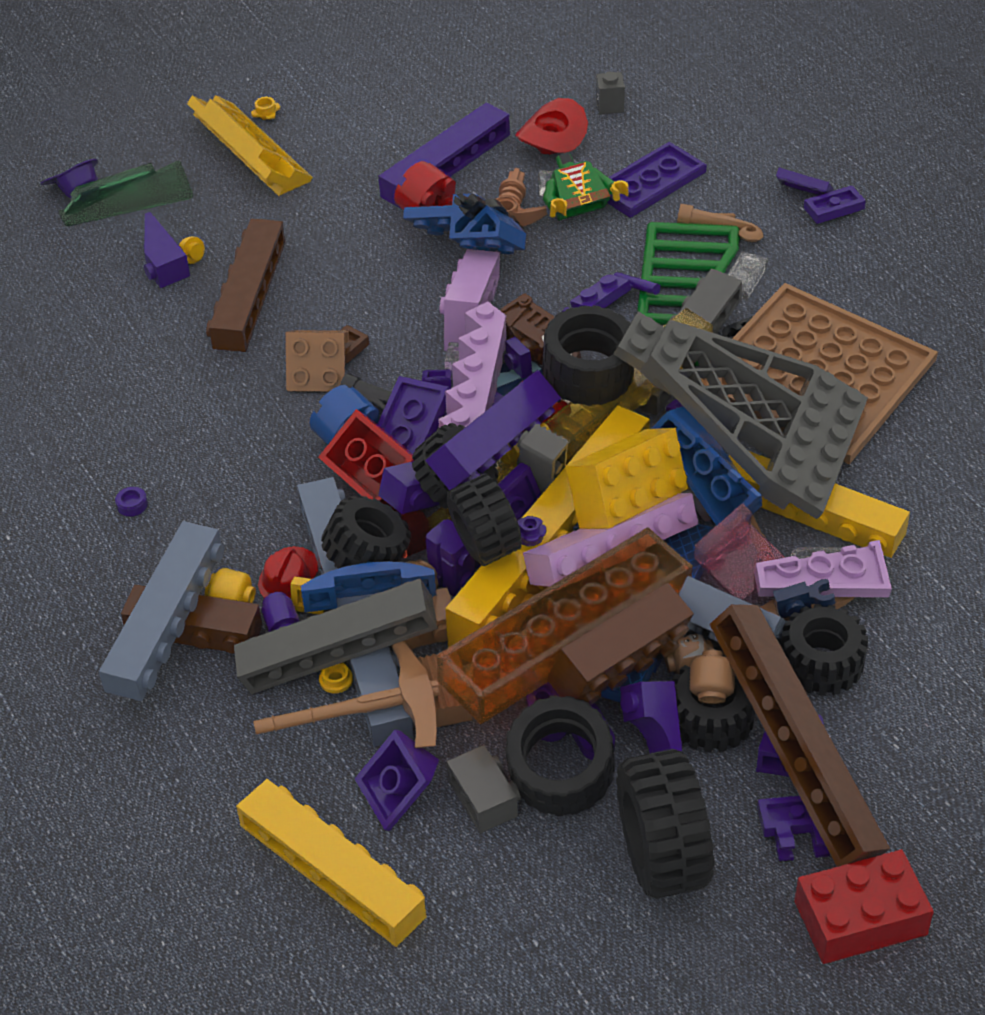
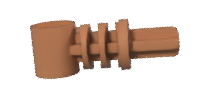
[496,168,547,226]

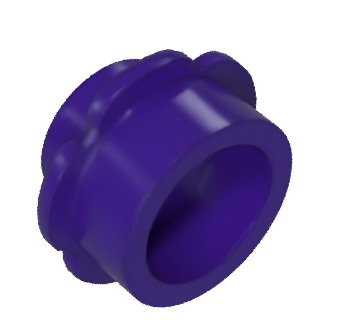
[517,516,547,546]

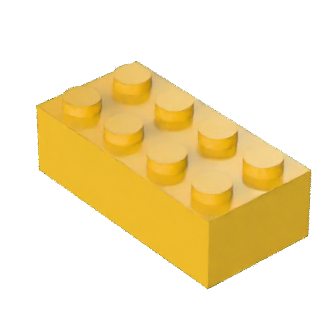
[565,428,688,529]

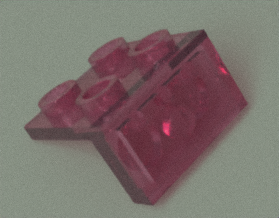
[694,503,785,600]

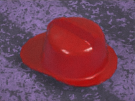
[258,546,319,598]

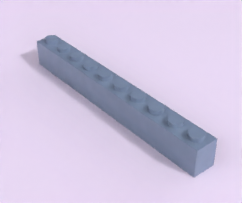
[297,477,414,747]

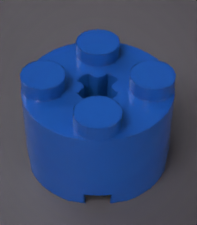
[310,385,380,445]

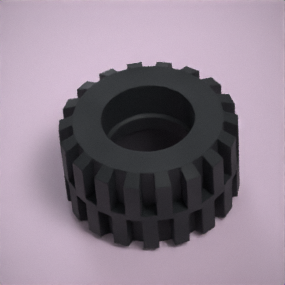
[412,423,499,509]
[447,473,522,566]
[321,496,411,569]
[781,604,868,696]
[672,665,755,752]

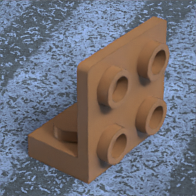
[286,330,349,392]

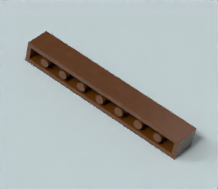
[709,604,891,867]

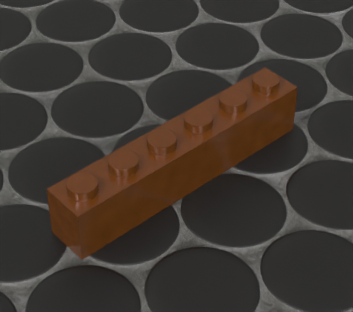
[206,218,285,352]

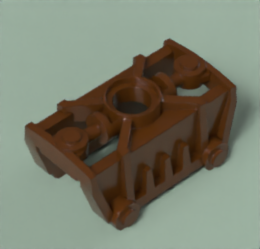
[500,294,581,366]

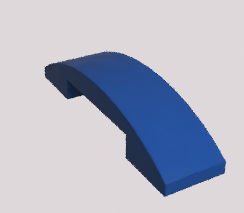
[301,562,436,612]

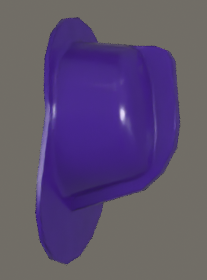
[40,159,99,199]

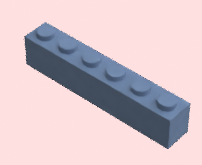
[99,521,224,702]

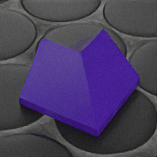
[355,730,439,831]

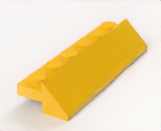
[187,95,313,196]

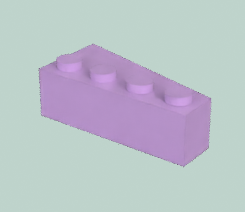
[440,249,500,352]

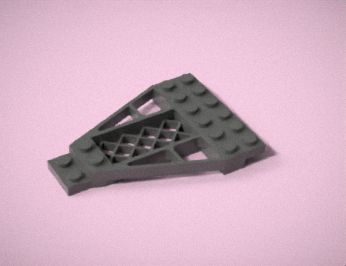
[613,311,868,519]

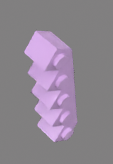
[439,302,506,428]

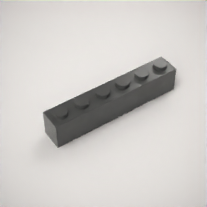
[626,269,742,416]
[234,579,438,695]

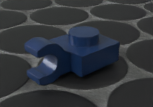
[773,579,836,618]

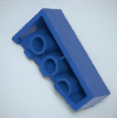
[651,406,762,532]

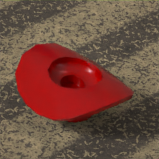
[515,98,588,155]

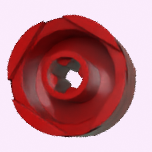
[394,161,456,210]

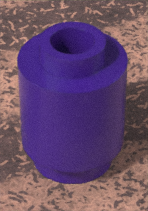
[261,592,300,632]

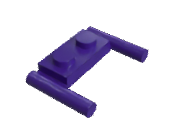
[562,272,661,312]

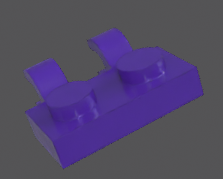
[757,796,830,861]

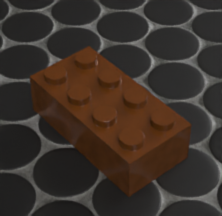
[547,582,694,706]

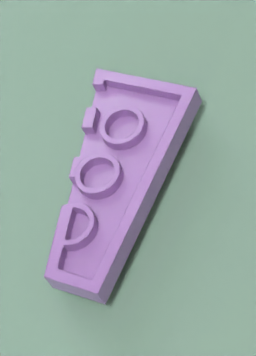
[754,540,892,597]

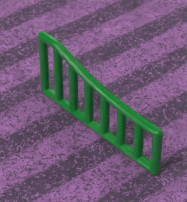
[637,222,740,366]

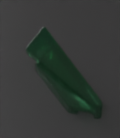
[58,160,193,227]

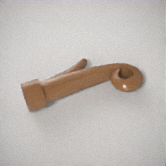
[677,203,763,242]

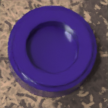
[115,487,148,517]

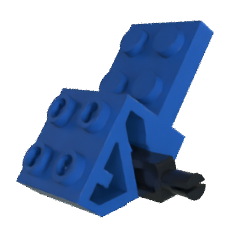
[403,193,526,255]

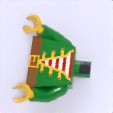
[543,152,629,221]

